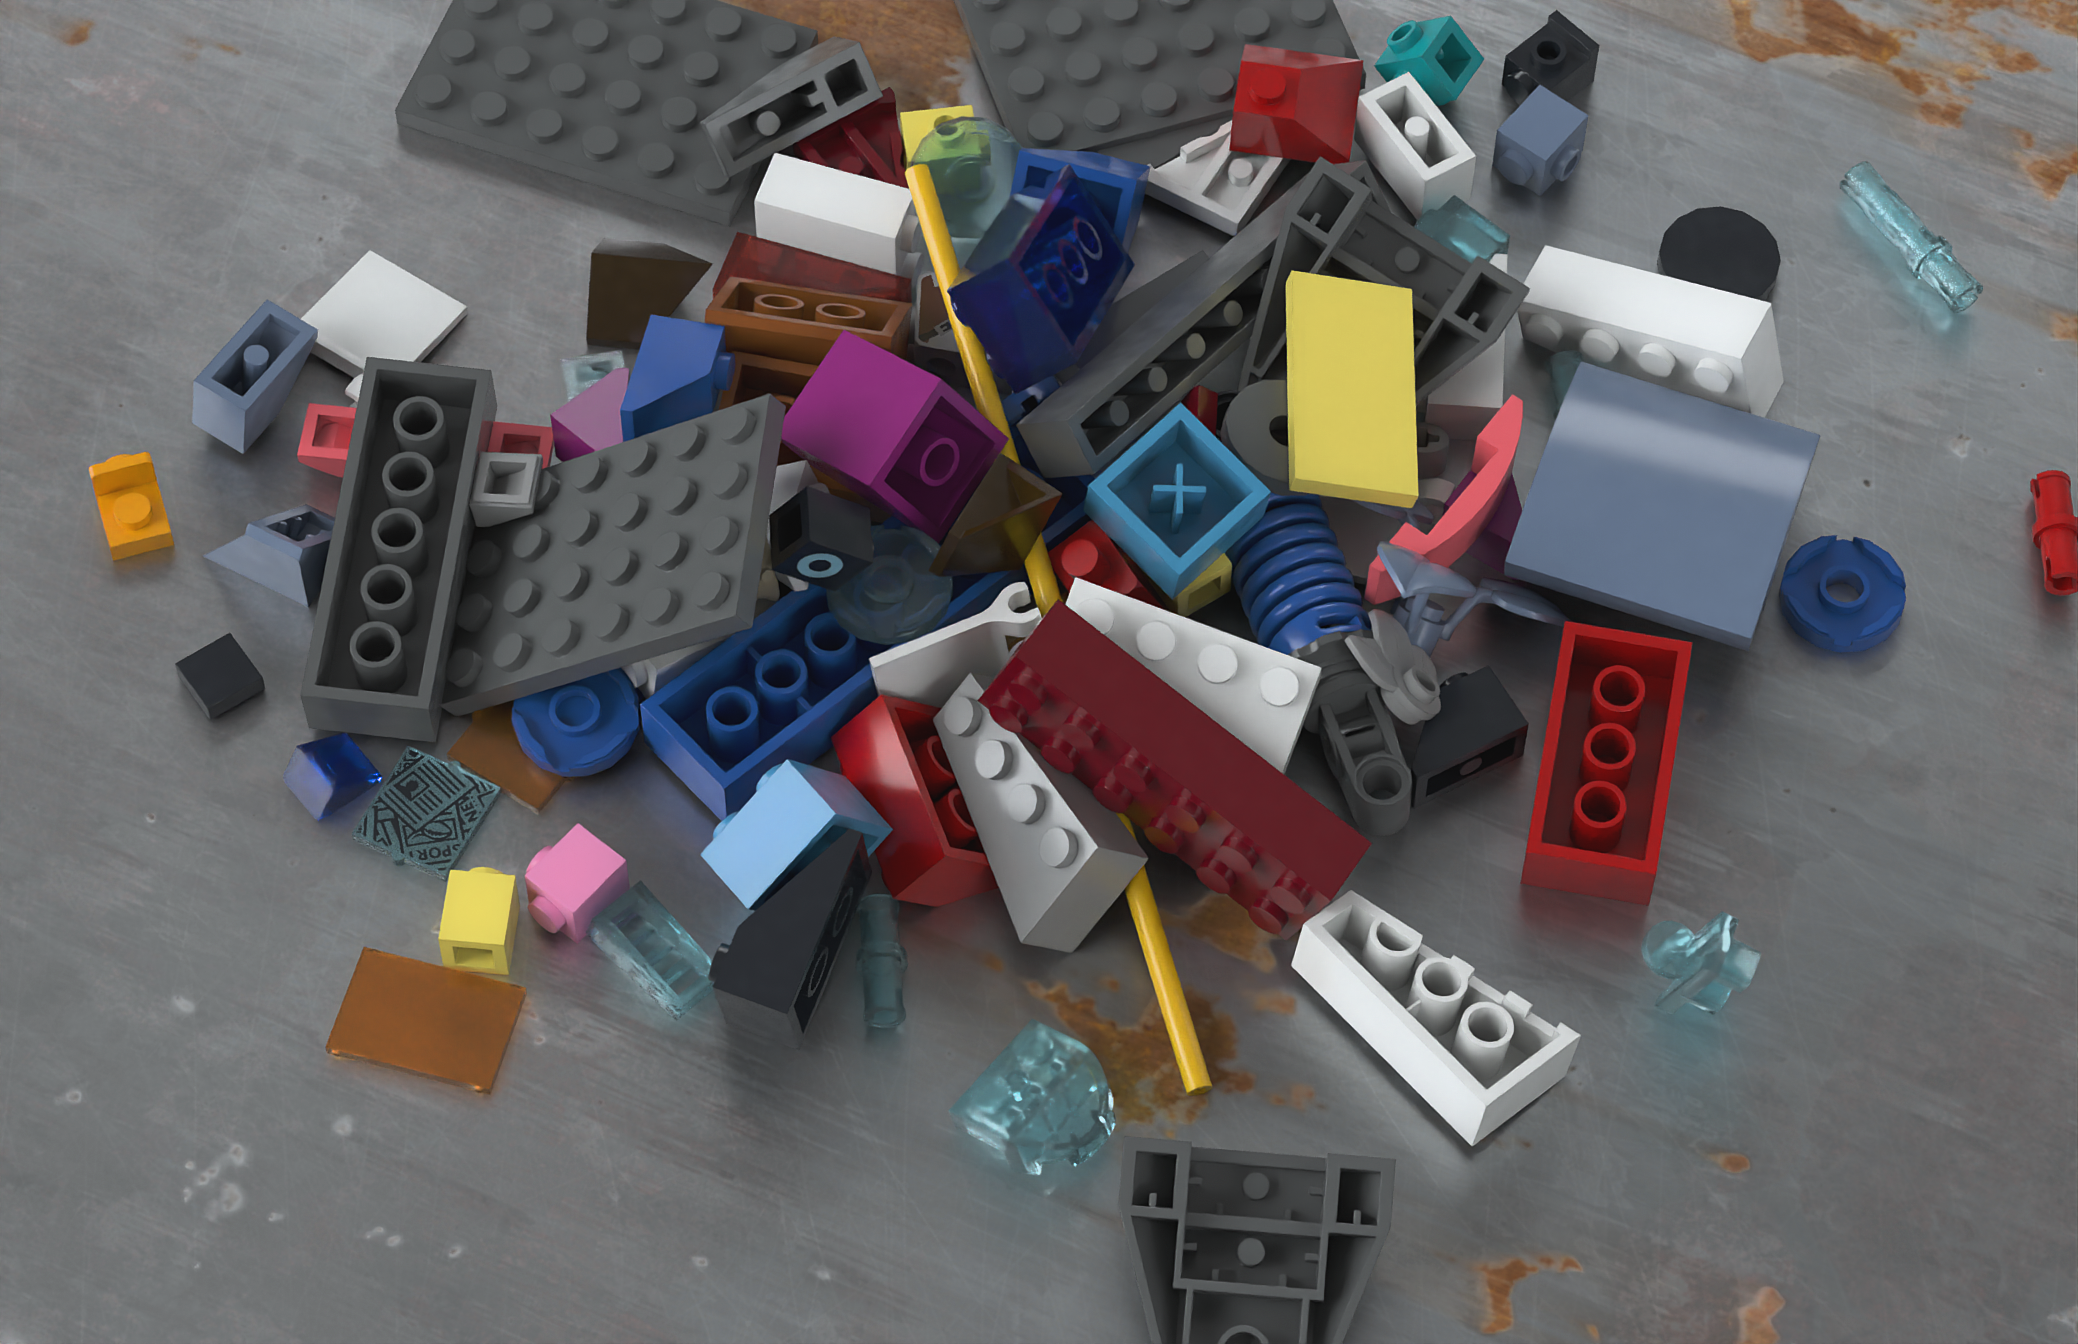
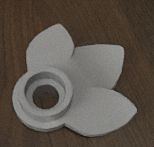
[1344,609,1441,725]

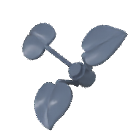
[1354,500,1572,658]

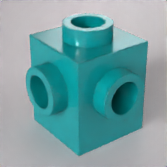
[1374,15,1484,106]

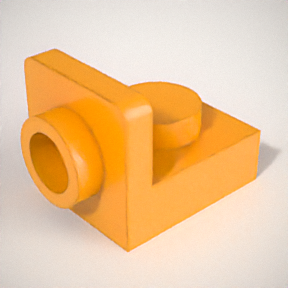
[89,452,174,561]

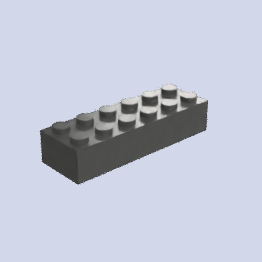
[300,357,497,742]

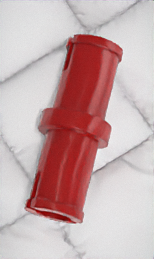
[2030,470,2078,596]

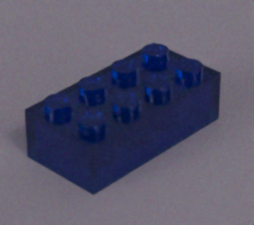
[947,164,1135,395]

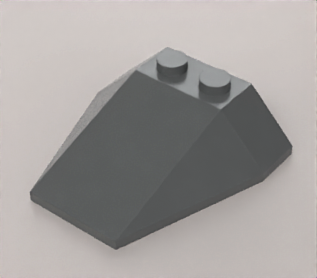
[1237,157,1530,405]
[1118,1136,1396,1344]

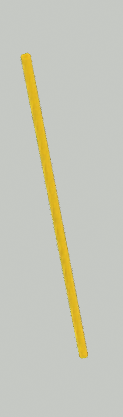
[905,164,1212,1096]

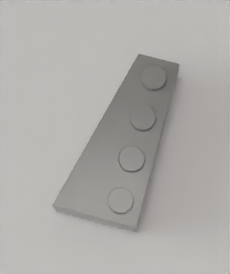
[933,672,1149,953]

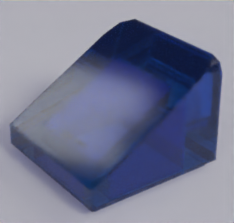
[283,732,383,820]

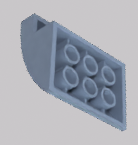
[1504,361,1820,651]

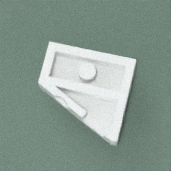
[1145,120,1291,237]

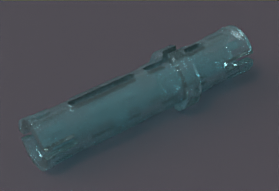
[1839,161,1983,313]

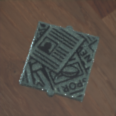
[352,746,501,882]

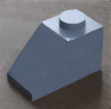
[192,299,318,454]

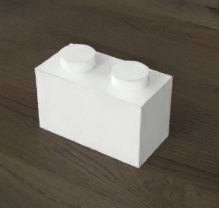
[1354,72,1476,224]

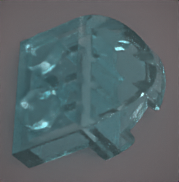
[948,1019,1116,1175]

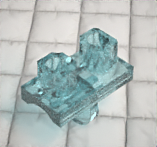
[1641,911,1761,1015]

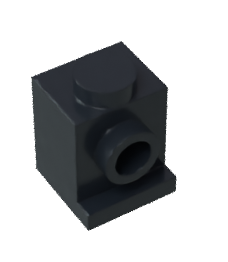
[1501,10,1600,105]

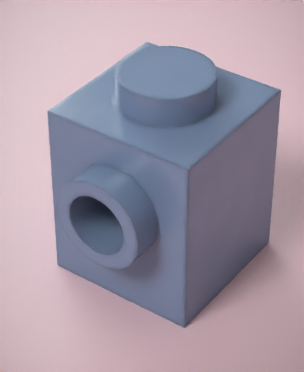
[1492,85,1589,196]

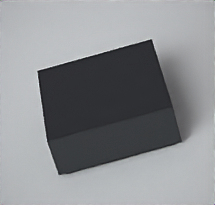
[175,633,265,720]

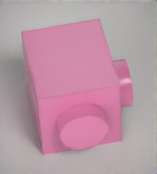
[525,823,630,944]

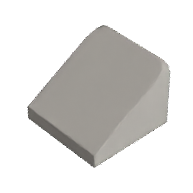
[469,451,543,527]

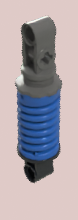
[1216,390,1412,836]

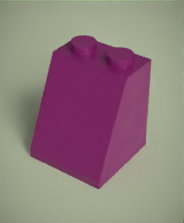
[781,330,1009,544]

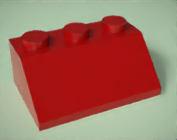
[831,694,999,907]

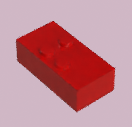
[1520,621,1693,906]

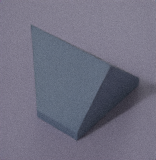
[203,504,335,607]

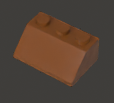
[705,276,912,366]

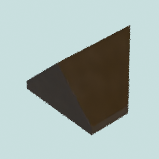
[586,238,713,350]
[928,453,1063,577]

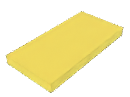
[1286,271,1419,508]

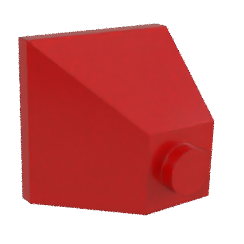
[1229,44,1364,164]

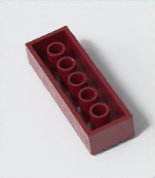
[977,599,1372,941]

